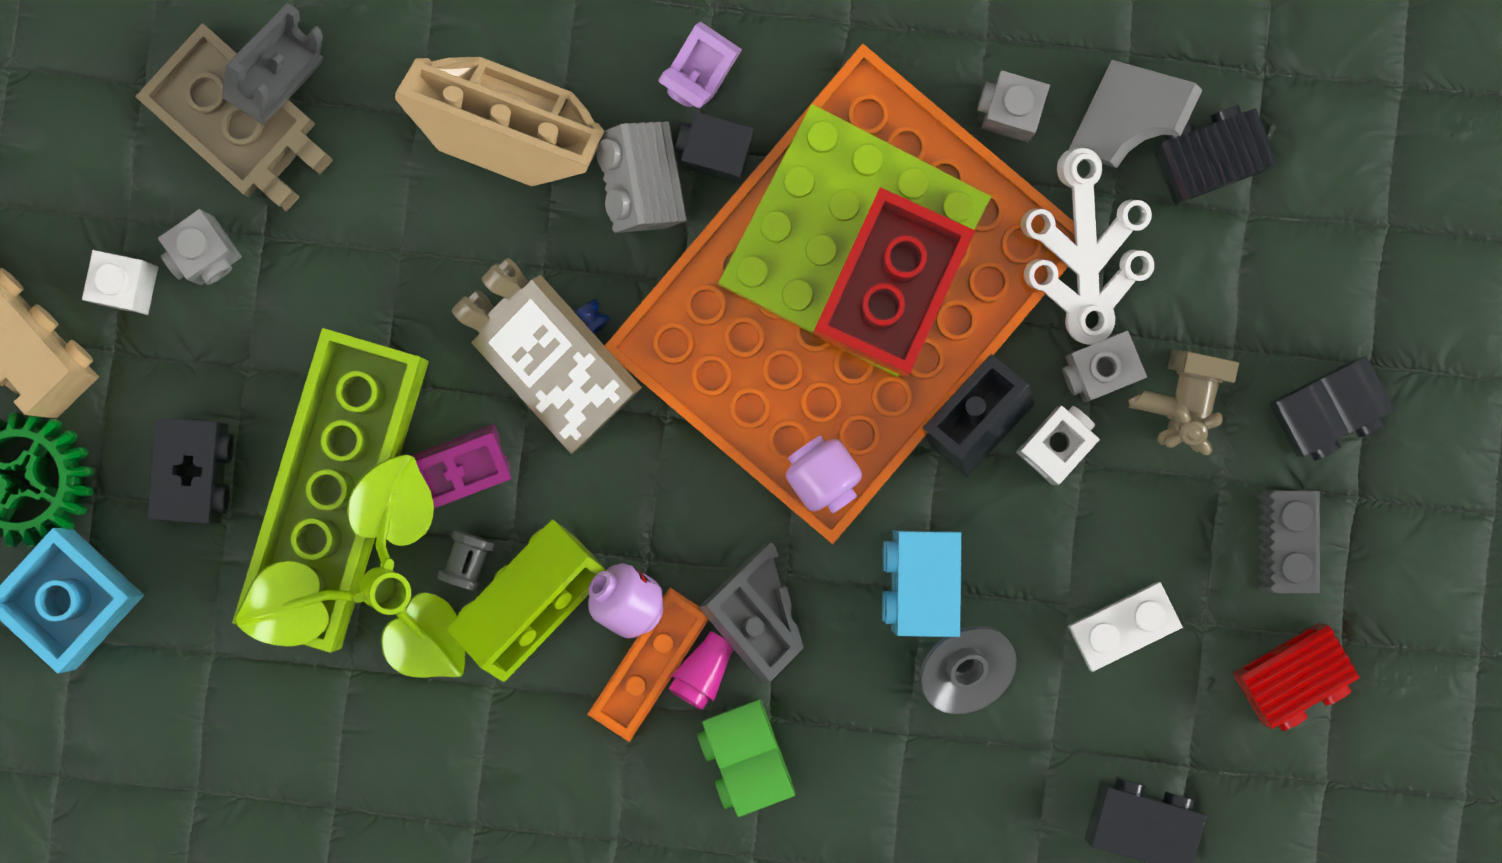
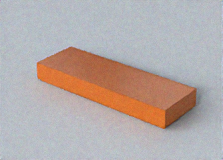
[587,587,709,742]

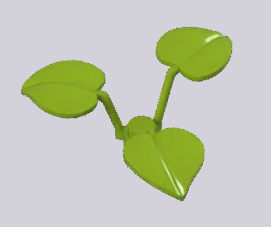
[235,455,465,678]

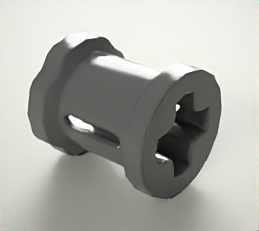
[437,530,496,592]

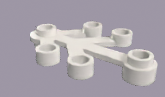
[1021,148,1154,345]

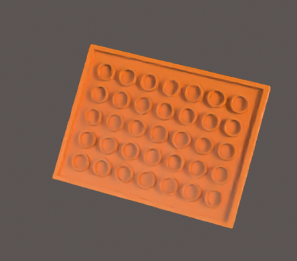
[605,44,1075,544]

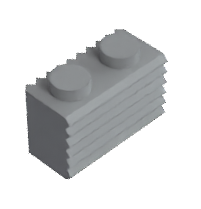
[596,121,687,233]

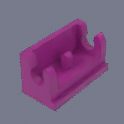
[410,423,512,508]

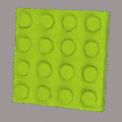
[718,104,992,377]

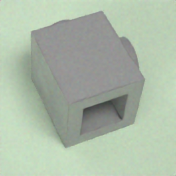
[977,70,1050,143]
[1062,330,1147,402]

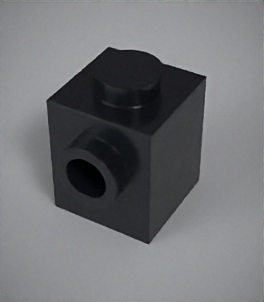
[675,111,754,184]

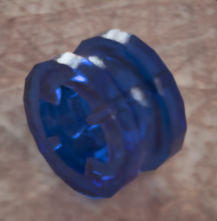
[575,299,611,335]

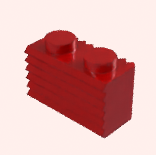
[1232,623,1360,731]

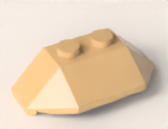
[395,57,604,187]

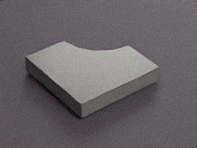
[1069,60,1202,168]

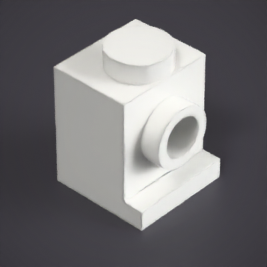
[1016,405,1100,485]

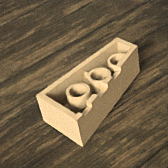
[0,268,99,419]

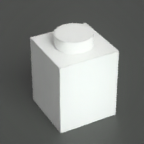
[82,250,158,315]

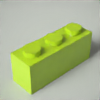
[447,519,607,682]

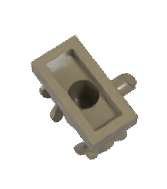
[1128,349,1239,456]

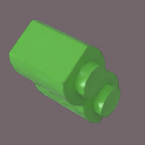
[697,698,796,817]

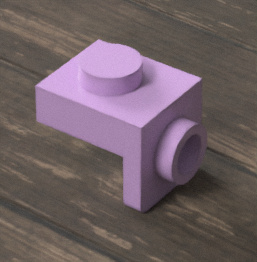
[658,22,742,108]

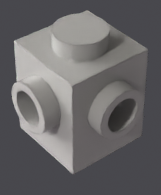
[158,209,242,286]

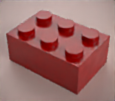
[812,187,975,378]

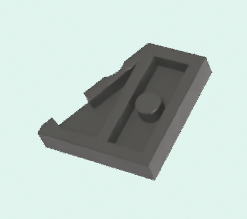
[699,542,804,683]

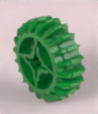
[0,412,95,548]

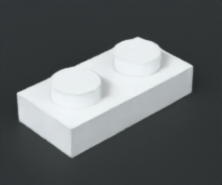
[1068,582,1183,672]

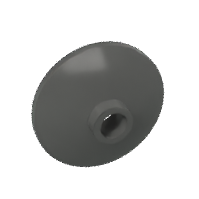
[920,626,1017,714]

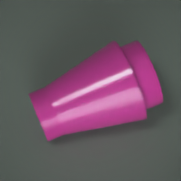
[669,631,734,710]

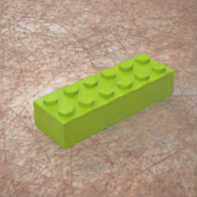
[232,328,429,653]

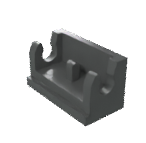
[222,3,324,125]

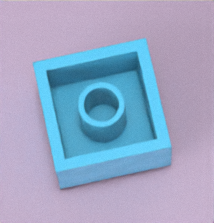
[0,528,144,674]
[882,530,961,637]

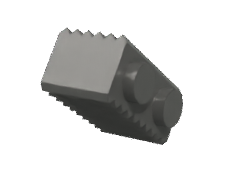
[1256,491,1320,594]

